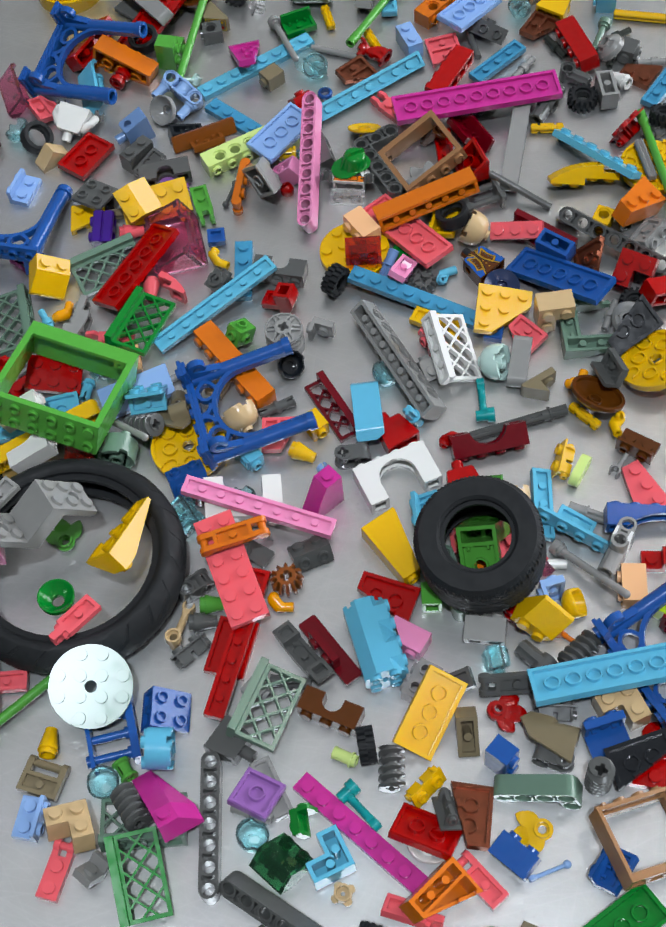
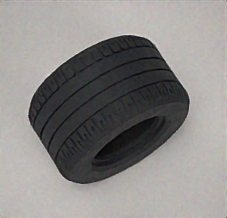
[413,475,547,615]

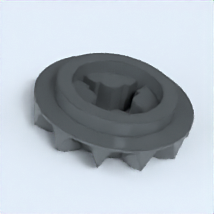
[408,270,437,293]

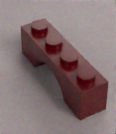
[448,420,530,461]

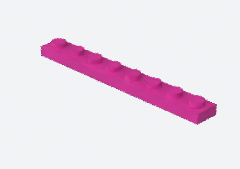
[292,772,428,894]

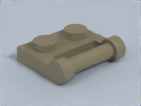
[16,754,71,802]

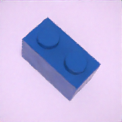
[535,227,576,261]
[484,734,520,774]
[488,829,542,882]

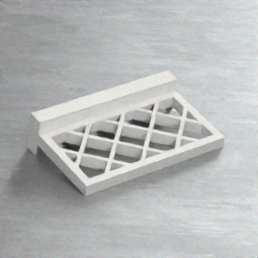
[421,310,482,385]

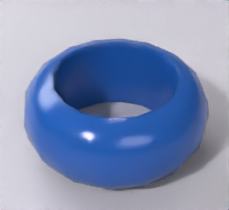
[318,87,333,100]

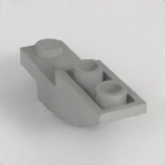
[62,295,93,337]

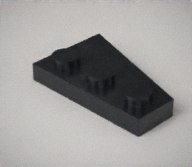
[607,294,664,355]
[604,728,666,792]

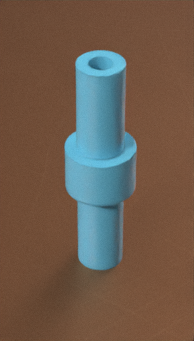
[38,309,55,327]

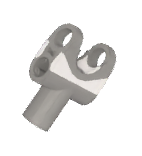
[597,516,637,578]

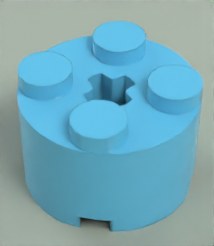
[140,727,176,770]

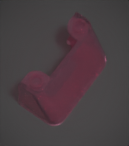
[144,198,208,275]

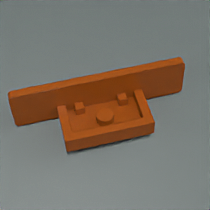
[170,117,237,154]

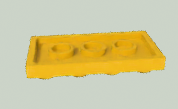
[122,177,194,226]
[392,664,468,761]

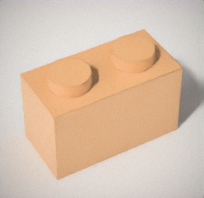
[343,206,381,248]
[616,563,648,609]

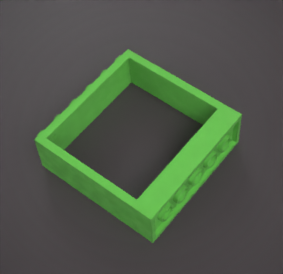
[0,320,139,455]

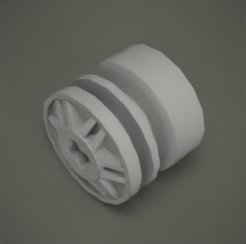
[264,313,305,360]

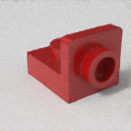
[640,546,666,573]

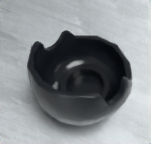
[277,350,305,379]

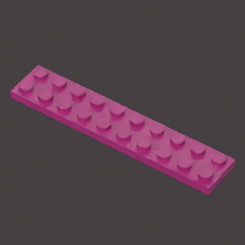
[391,69,563,126]

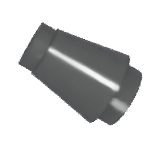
[188,612,217,632]

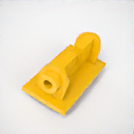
[550,438,576,480]
[404,765,447,808]

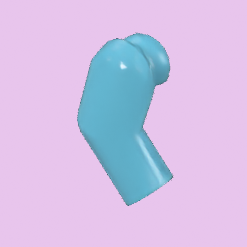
[436,265,458,286]

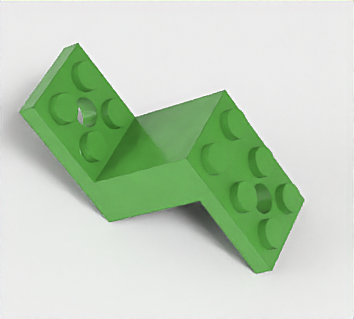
[455,474,511,568]

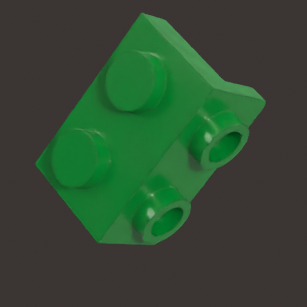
[280,6,317,39]

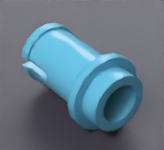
[79,378,96,402]

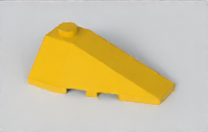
[86,497,151,574]

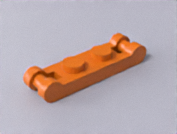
[231,158,251,216]
[196,515,271,557]

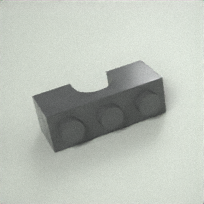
[137,156,193,186]
[253,254,308,288]

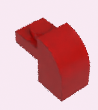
[261,282,299,313]

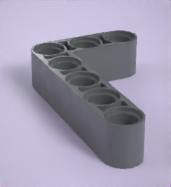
[354,124,403,198]

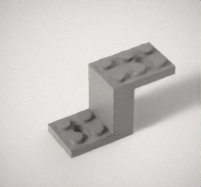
[0,479,97,549]

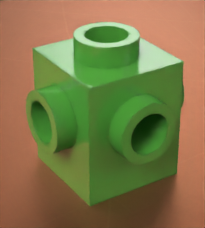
[225,318,256,348]

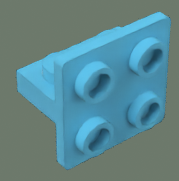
[124,382,168,415]

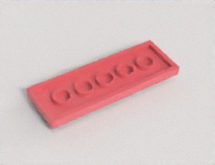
[363,193,454,269]
[193,509,270,630]

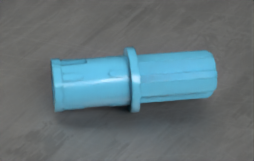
[402,405,424,428]

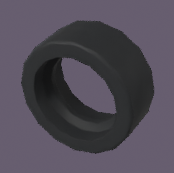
[128,23,158,55]
[20,120,54,155]
[435,200,470,231]

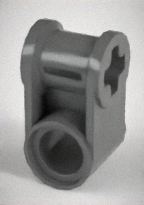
[334,442,372,469]
[179,568,216,604]
[531,743,575,774]

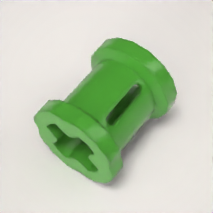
[112,756,138,783]

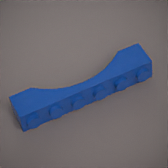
[603,501,666,533]

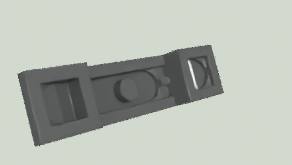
[272,620,335,684]

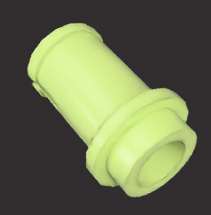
[331,746,359,768]

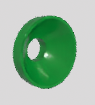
[37,579,75,615]

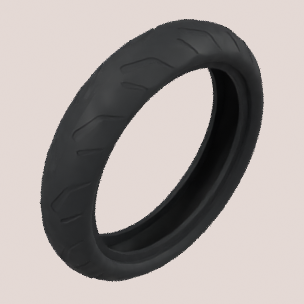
[0,458,187,675]

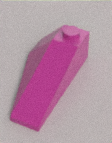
[131,770,204,843]

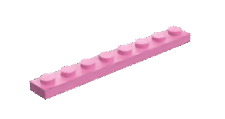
[180,474,337,540]

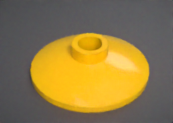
[348,123,381,137]

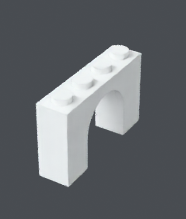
[0,389,59,474]
[352,440,442,515]
[203,474,283,527]

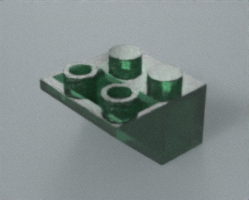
[249,832,313,895]

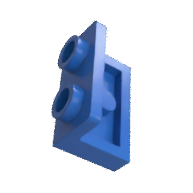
[165,459,208,500]
[588,848,640,897]

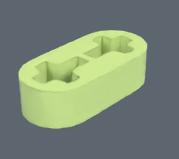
[568,454,592,488]

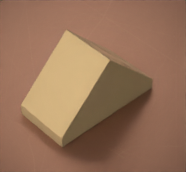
[35,142,68,174]

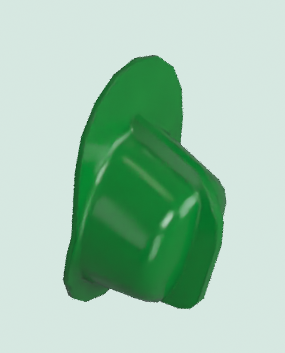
[331,147,371,179]

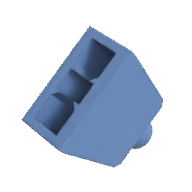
[115,107,156,145]

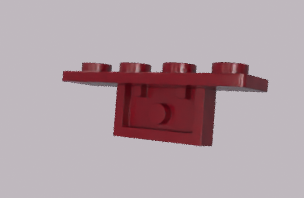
[446,113,495,153]
[299,615,362,686]

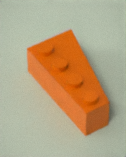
[93,34,159,86]

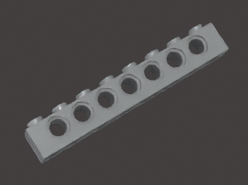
[350,299,447,421]

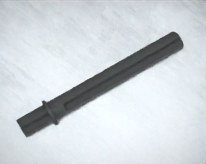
[469,404,569,441]

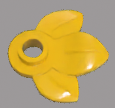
[514,811,553,852]

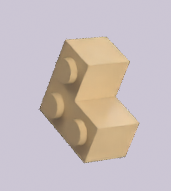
[533,289,576,333]
[591,688,652,732]
[43,798,96,854]

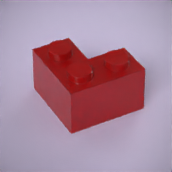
[612,247,660,288]

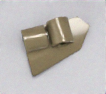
[156,390,191,430]
[520,711,581,763]

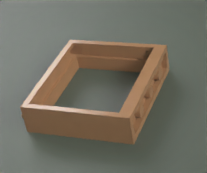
[377,109,468,192]
[588,785,666,891]

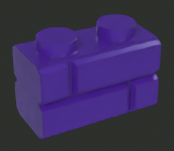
[88,210,117,248]

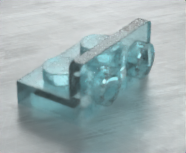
[171,495,205,539]

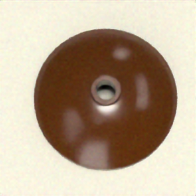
[571,375,625,414]

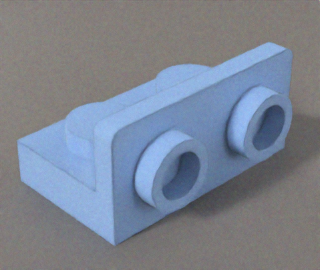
[6,168,42,208]
[11,795,51,843]

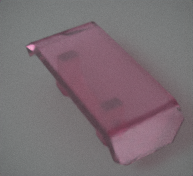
[0,63,30,119]

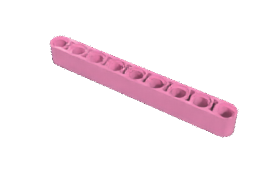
[297,91,322,233]

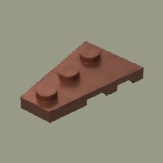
[450,781,494,852]

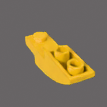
[547,162,620,187]

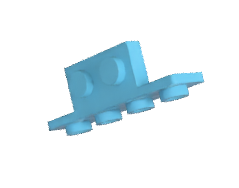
[537,504,610,554]

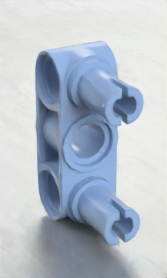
[151,70,203,121]

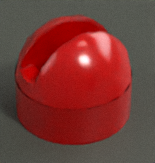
[280,182,294,197]

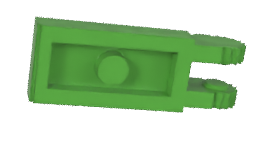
[189,184,216,227]

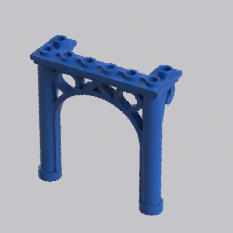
[18,1,148,105]
[0,184,73,275]
[175,336,319,472]
[591,582,666,728]

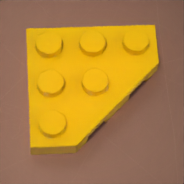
[473,283,533,335]

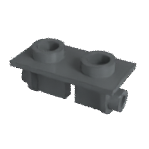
[170,632,212,669]
[534,700,578,722]
[431,787,462,831]

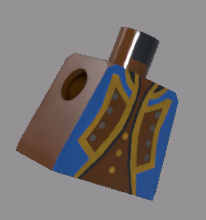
[461,246,505,286]

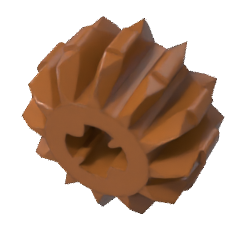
[270,563,304,597]

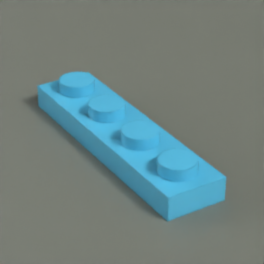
[530,467,555,542]

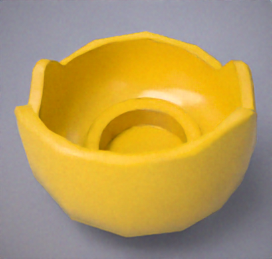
[561,587,587,619]

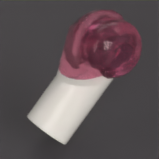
[542,559,567,577]

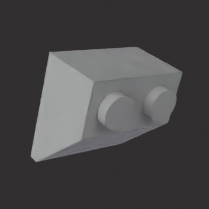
[242,156,282,198]

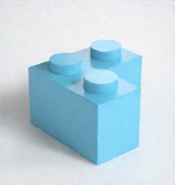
[305,824,356,891]

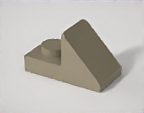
[520,367,556,401]

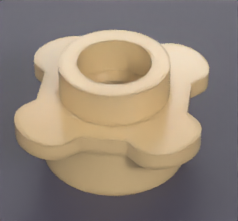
[331,882,355,907]

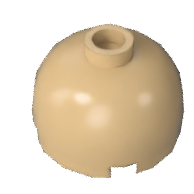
[458,209,491,245]
[220,399,258,433]

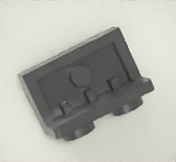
[590,347,629,388]
[287,535,334,573]

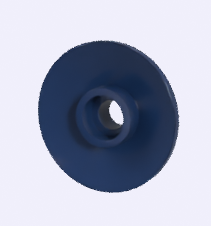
[484,269,520,289]

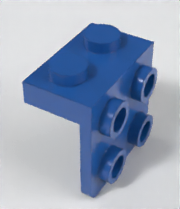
[581,710,630,759]

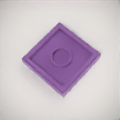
[227,767,286,823]

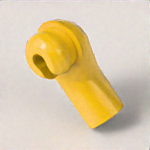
[609,411,625,438]

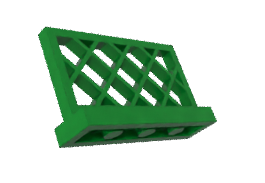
[104,286,176,357]
[103,826,173,927]

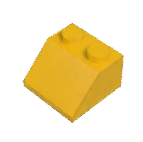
[112,177,163,225]
[29,253,70,301]
[510,595,575,642]

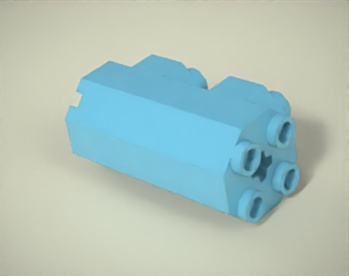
[343,596,409,693]

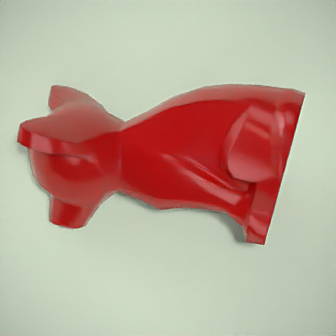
[356,37,392,68]

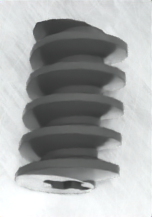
[123,413,165,438]
[557,629,602,663]
[378,744,406,793]
[584,756,616,796]
[110,782,152,831]

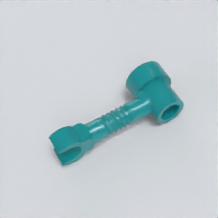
[476,378,496,423]
[336,778,382,832]

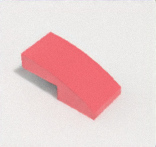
[158,270,188,304]

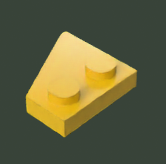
[71,205,106,236]

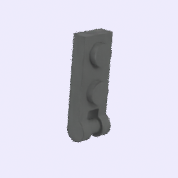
[478,671,532,697]

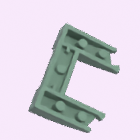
[558,298,612,360]

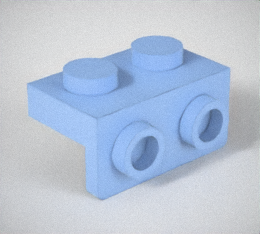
[536,574,566,601]

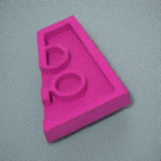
[228,40,260,68]

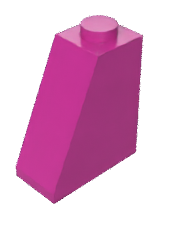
[302,464,344,516]

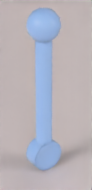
[528,860,572,883]

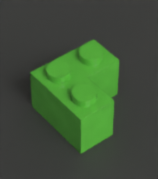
[154,34,186,72]

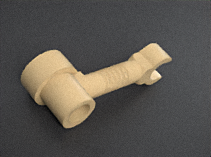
[165,601,196,650]

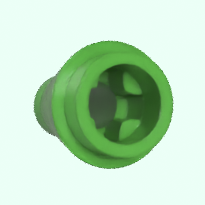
[199,595,224,614]

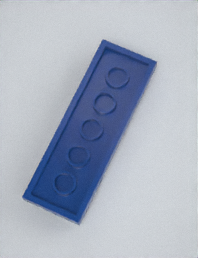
[505,247,617,306]

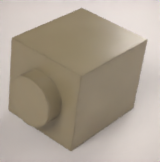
[259,62,285,92]

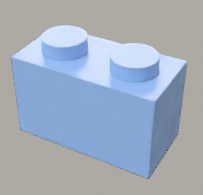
[395,21,424,57]

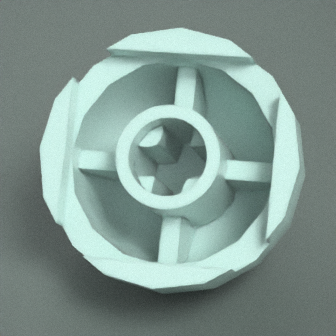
[478,343,511,380]

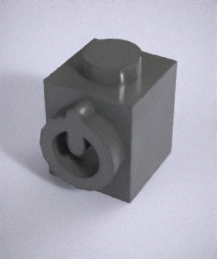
[616,36,642,64]
[204,267,233,292]

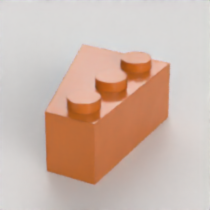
[611,176,666,227]
[399,856,483,924]

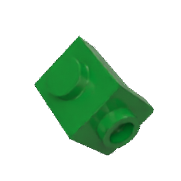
[289,803,318,840]

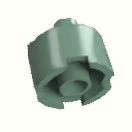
[97,431,139,469]

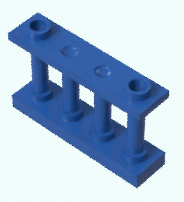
[85,695,144,775]

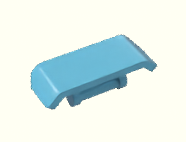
[77,58,104,114]
[350,381,385,442]

